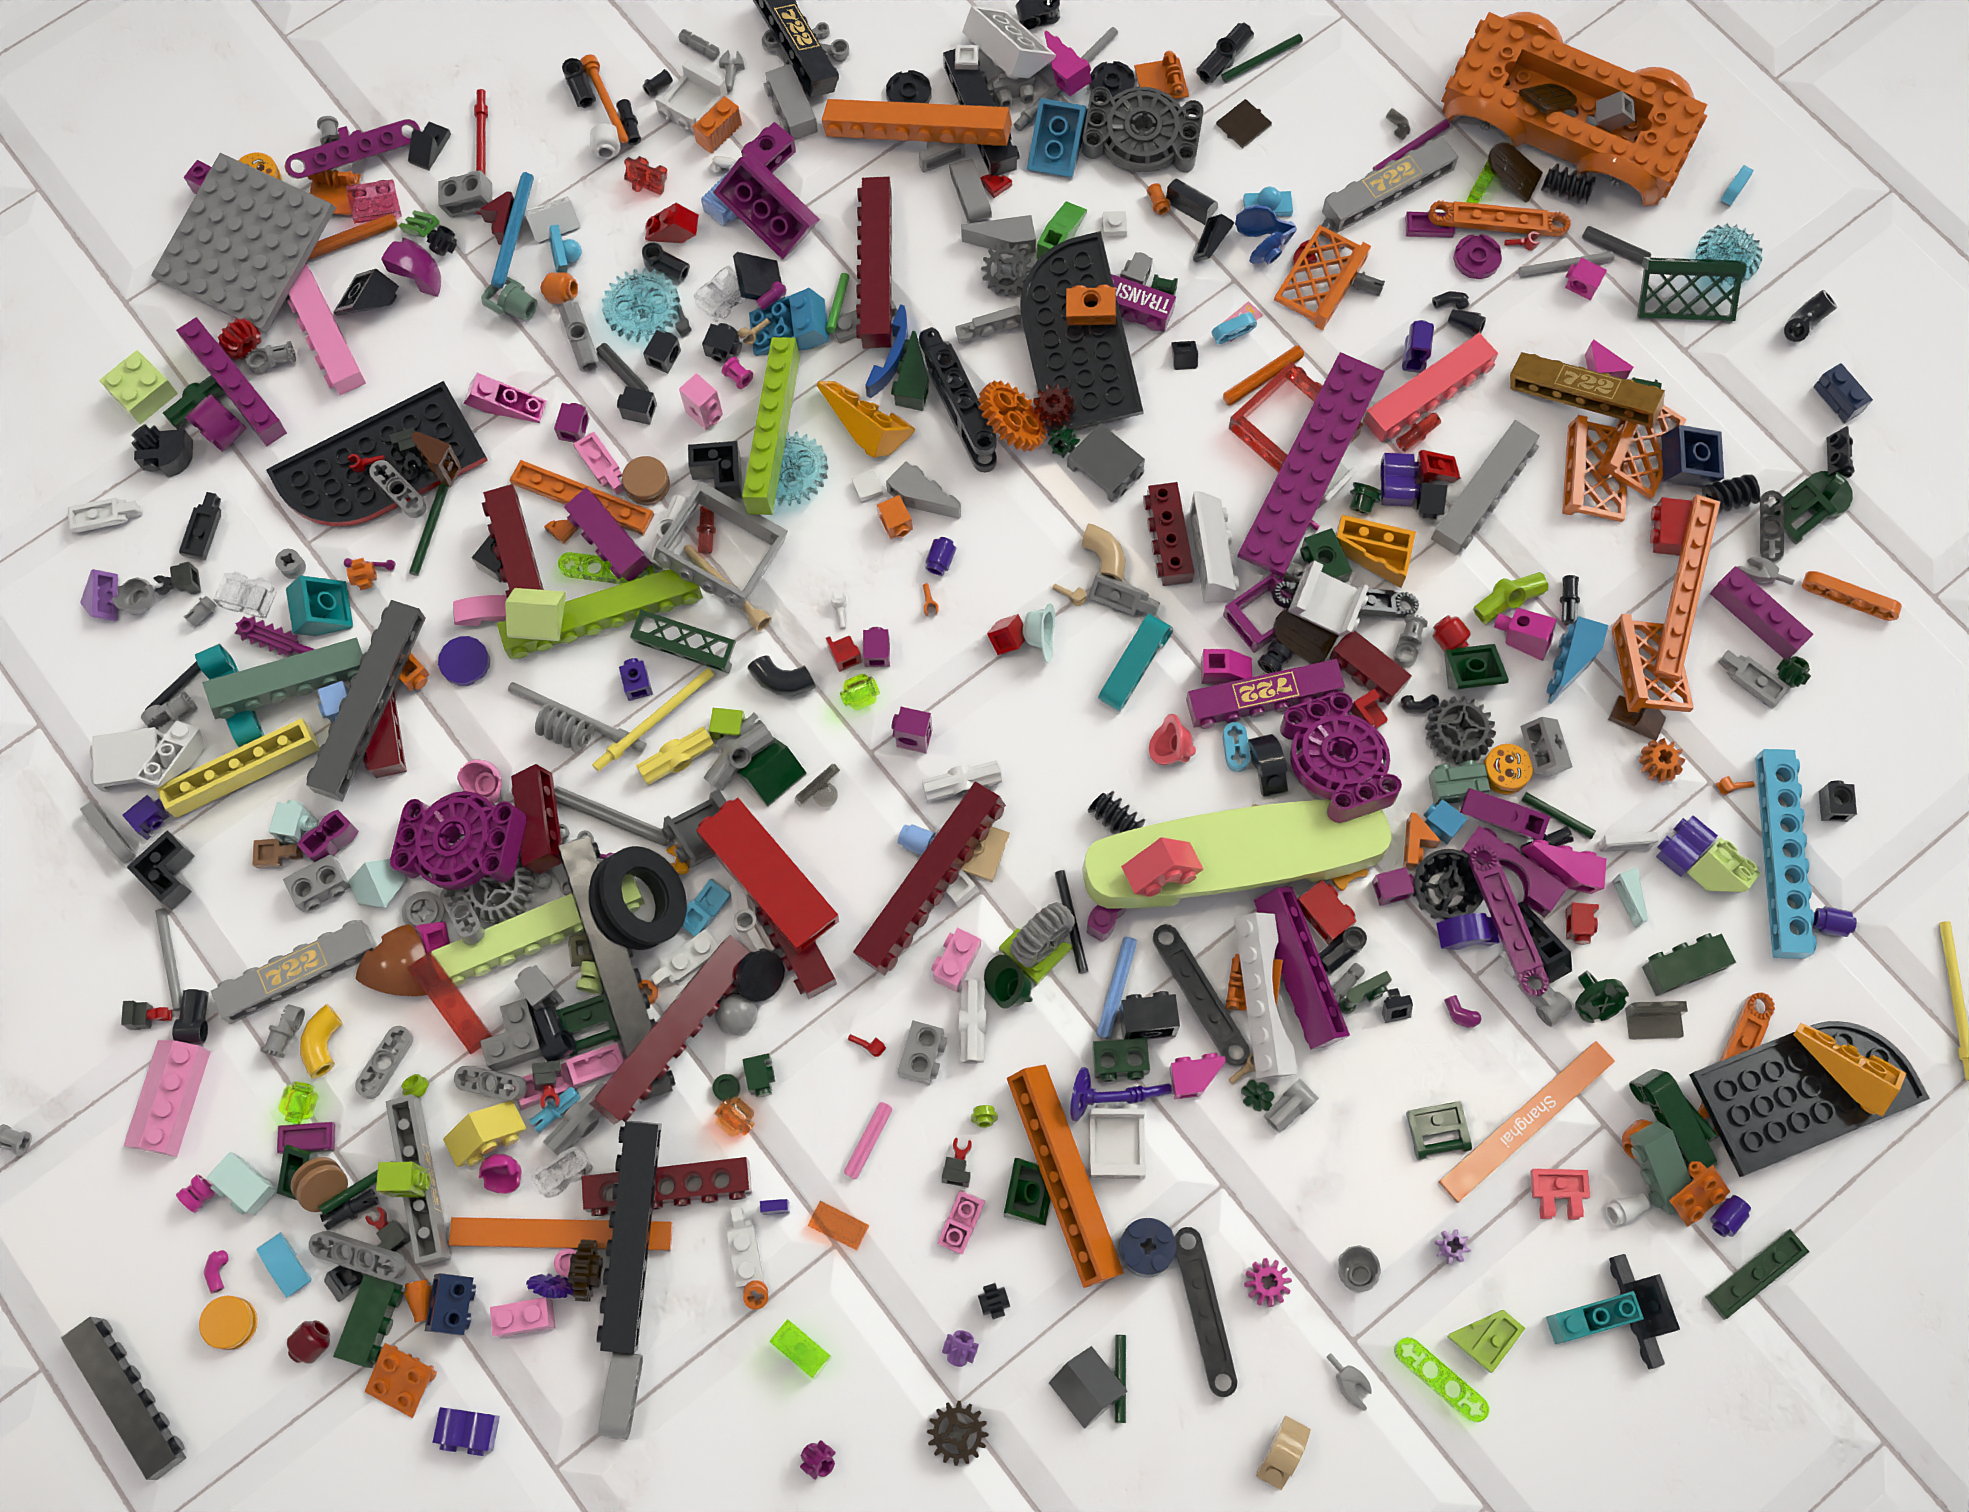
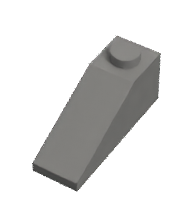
[961,215,1036,255]

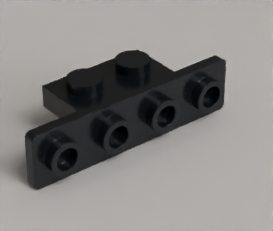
[1609,1254,1680,1370]

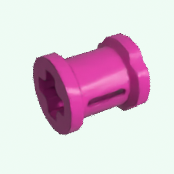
[721,357,754,389]

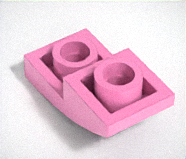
[453,595,507,626]
[937,1190,986,1255]

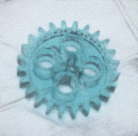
[602,268,681,342]
[776,431,829,506]

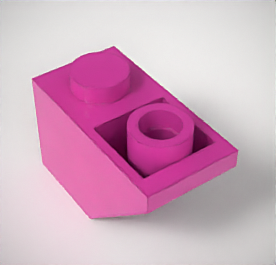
[1201,649,1253,684]
[1169,1053,1226,1100]

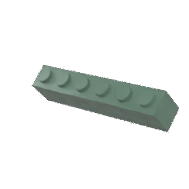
[202,637,363,719]

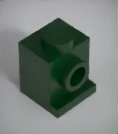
[742,1053,776,1098]

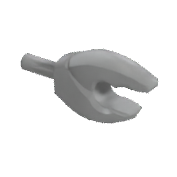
[1738,557,1795,585]
[1326,1353,1372,1411]

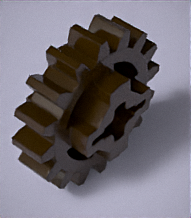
[568,1239,603,1302]
[927,1401,989,1466]

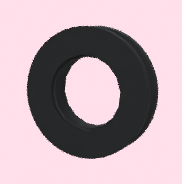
[589,846,687,950]

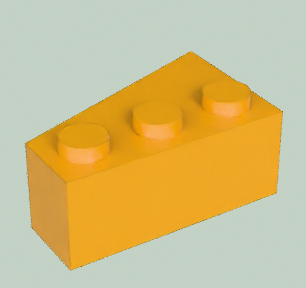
[1336,515,1416,588]

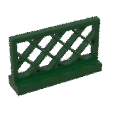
[1637,257,1747,321]

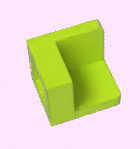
[709,707,746,740]

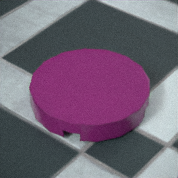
[1453,234,1502,279]

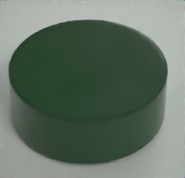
[712,1074,741,1102]

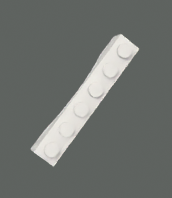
[1234,913,1298,1079]

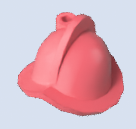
[1148,714,1196,765]

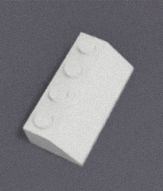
[962,6,1056,80]
[1189,491,1239,603]

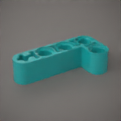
[1098,613,1173,712]
[195,643,265,747]

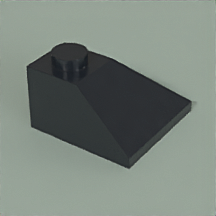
[333,268,399,316]

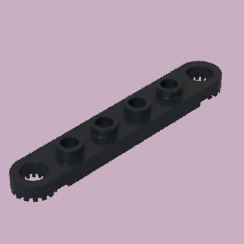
[1272,581,1420,618]
[1152,924,1250,1067]
[1175,1227,1237,1397]

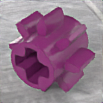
[800,1440,836,1480]

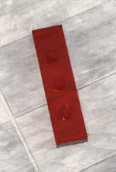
[407,951,493,1054]

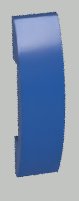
[865,304,908,398]

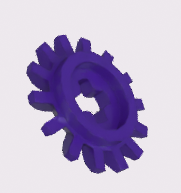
[526,1273,574,1299]

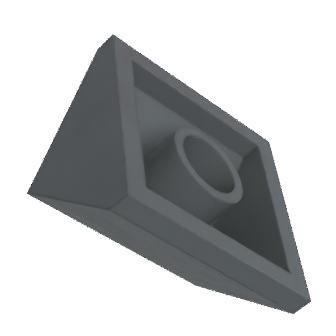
[1049,1346,1128,1429]

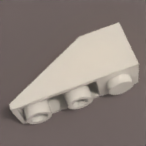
[134,721,205,788]

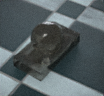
[794,763,840,807]

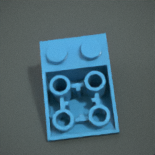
[749,288,830,356]
[1546,616,1609,704]

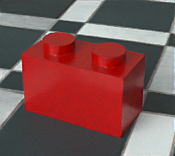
[1650,497,1692,556]
[1298,880,1357,946]

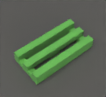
[398,210,440,238]

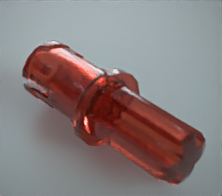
[1396,413,1442,452]
[696,506,716,555]

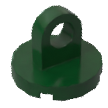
[1808,471,1853,519]
[1575,970,1629,1023]

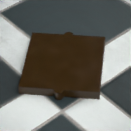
[1216,99,1272,149]

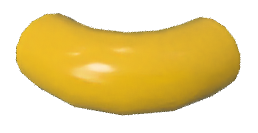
[300,1004,343,1079]

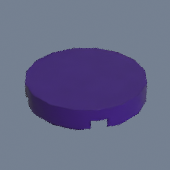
[438,636,490,686]

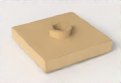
[961,826,1010,882]

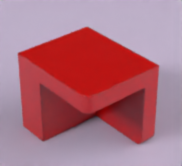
[987,614,1025,655]
[825,636,862,672]
[1350,689,1388,729]

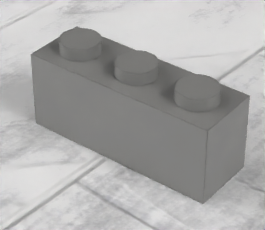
[763,64,818,140]

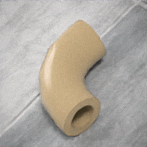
[1081,523,1126,582]

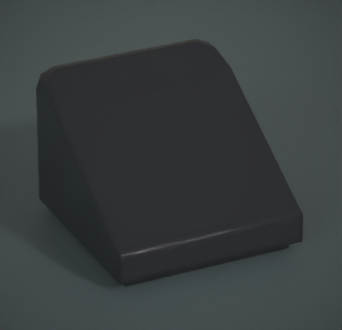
[1171,341,1198,370]
[324,1265,364,1302]

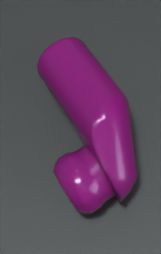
[1444,995,1482,1028]

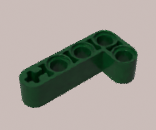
[1629,1069,1717,1179]

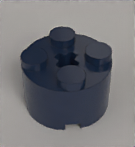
[1119,1218,1176,1278]

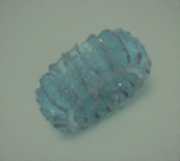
[1695,223,1763,287]

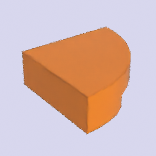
[544,519,580,544]

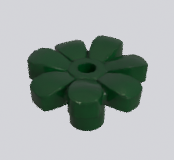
[1241,1079,1275,1112]

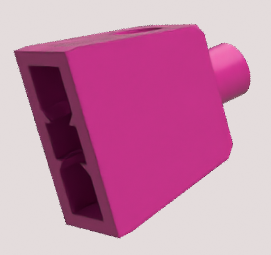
[1494,608,1557,661]

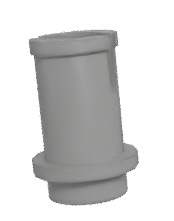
[183,596,217,628]

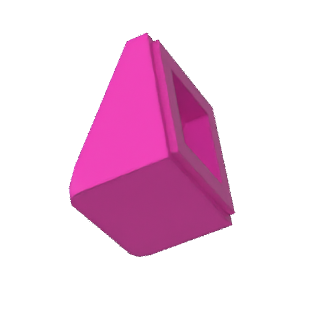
[414,921,450,955]

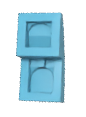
[682,879,731,936]
[256,1232,312,1298]

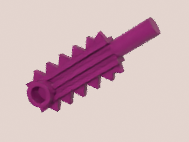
[235,616,314,657]

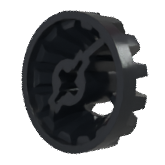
[1413,849,1484,920]

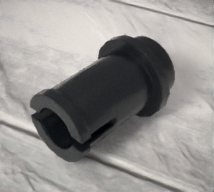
[642,69,673,97]

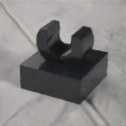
[1382,988,1413,1023]

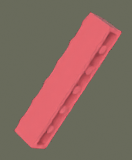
[1363,332,1498,442]

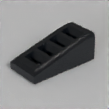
[1193,214,1235,262]

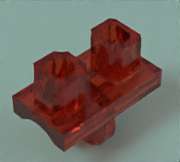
[624,156,668,195]

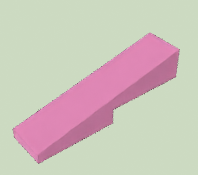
[512,1043,624,1110]

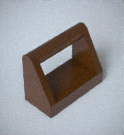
[411,432,462,487]

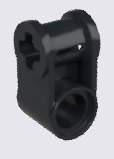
[1015,0,1060,30]

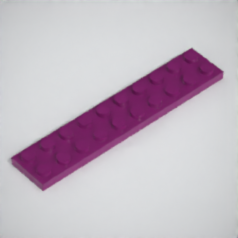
[1237,352,1385,578]

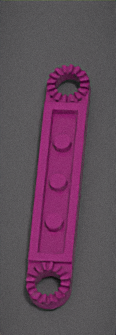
[284,119,421,179]
[1468,845,1550,997]

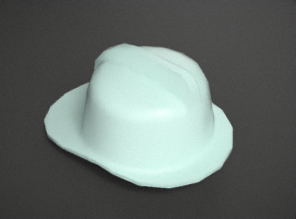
[1023,603,1056,663]

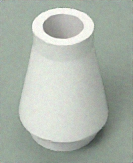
[1606,1193,1650,1226]

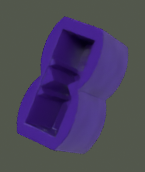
[1402,320,1434,373]
[1380,453,1419,507]
[1656,815,1718,877]
[432,1407,500,1456]

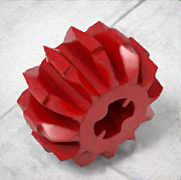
[217,318,262,360]

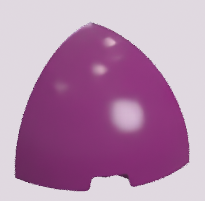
[381,237,441,297]

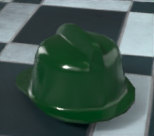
[984,954,1033,1009]

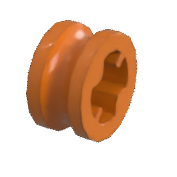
[638,979,658,1005]
[743,1280,768,1310]

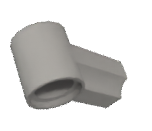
[1517,976,1573,1027]
[1263,1078,1319,1133]

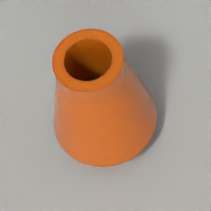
[403,1279,431,1323]

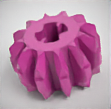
[1244,1258,1292,1307]

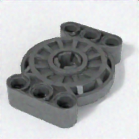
[1082,87,1204,173]

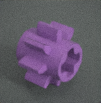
[1434,1229,1471,1264]
[942,1330,979,1367]

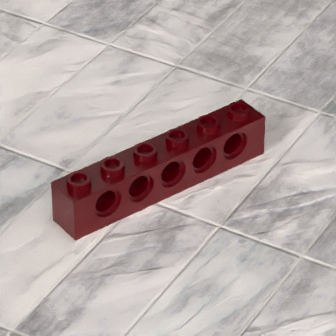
[581,1157,752,1216]

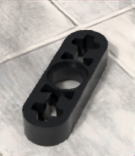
[1760,490,1784,564]

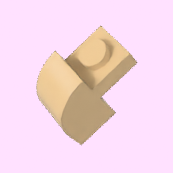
[1256,1415,1311,1491]

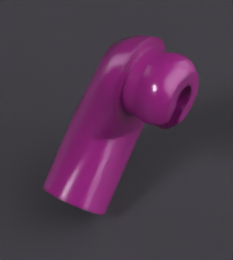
[756,281,787,311]

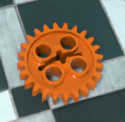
[978,380,1047,452]

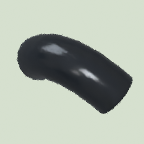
[1784,289,1838,342]
[747,655,816,696]

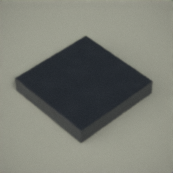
[733,252,785,300]

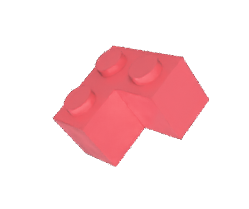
[1121,837,1204,897]

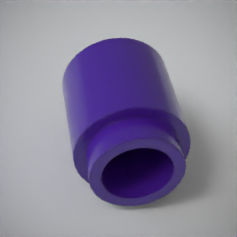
[925,537,957,576]
[1812,906,1857,937]
[1710,1195,1751,1237]

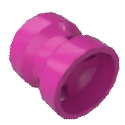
[176,1174,216,1213]

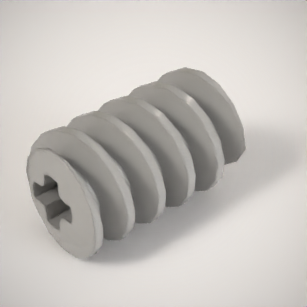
[535,704,595,753]

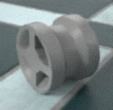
[275,548,306,579]

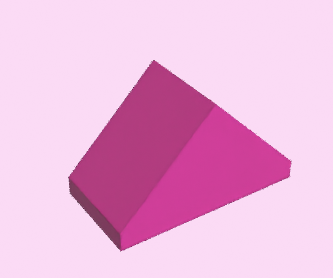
[1585,339,1634,379]

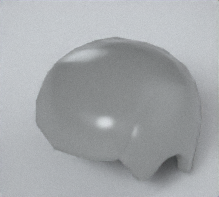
[112,577,155,615]
[715,994,757,1035]
[1338,1245,1381,1293]

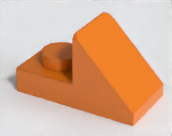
[1403,812,1441,871]

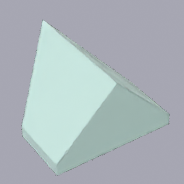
[348,859,408,908]

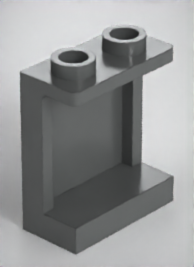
[1067,423,1145,502]
[662,789,727,869]

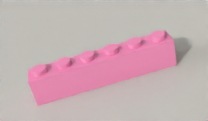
[287,263,366,396]

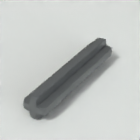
[1582,226,1652,265]
[596,343,649,391]

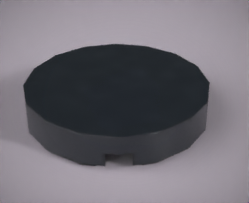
[1089,61,1135,97]
[886,70,932,103]
[735,948,785,1002]

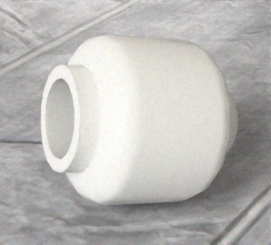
[590,123,621,159]

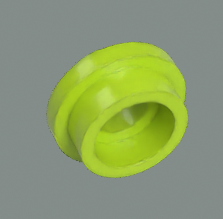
[401,1074,429,1098]
[971,1105,998,1128]

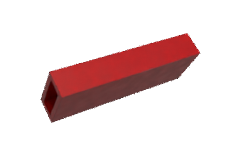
[696,797,839,955]

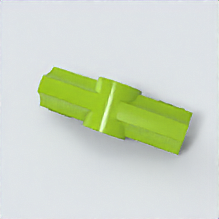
[1472,572,1548,625]

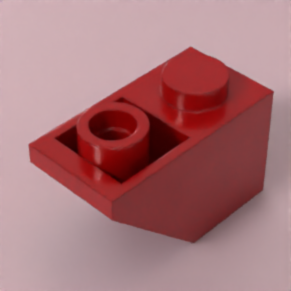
[645,202,699,243]

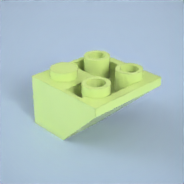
[1687,837,1761,892]

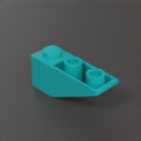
[1546,1291,1644,1344]

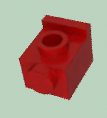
[1566,902,1599,945]

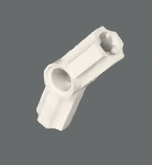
[730,882,776,952]

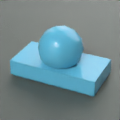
[1243,186,1293,217]
[549,225,582,272]

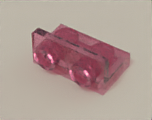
[346,179,402,224]

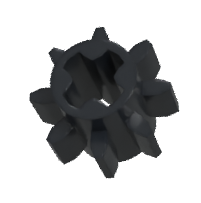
[426,225,457,256]
[131,424,160,450]
[978,1283,1010,1320]

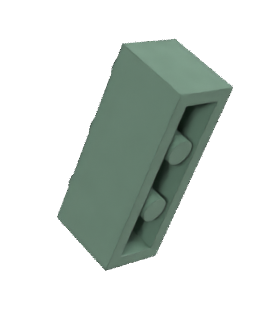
[1629,1121,1692,1215]

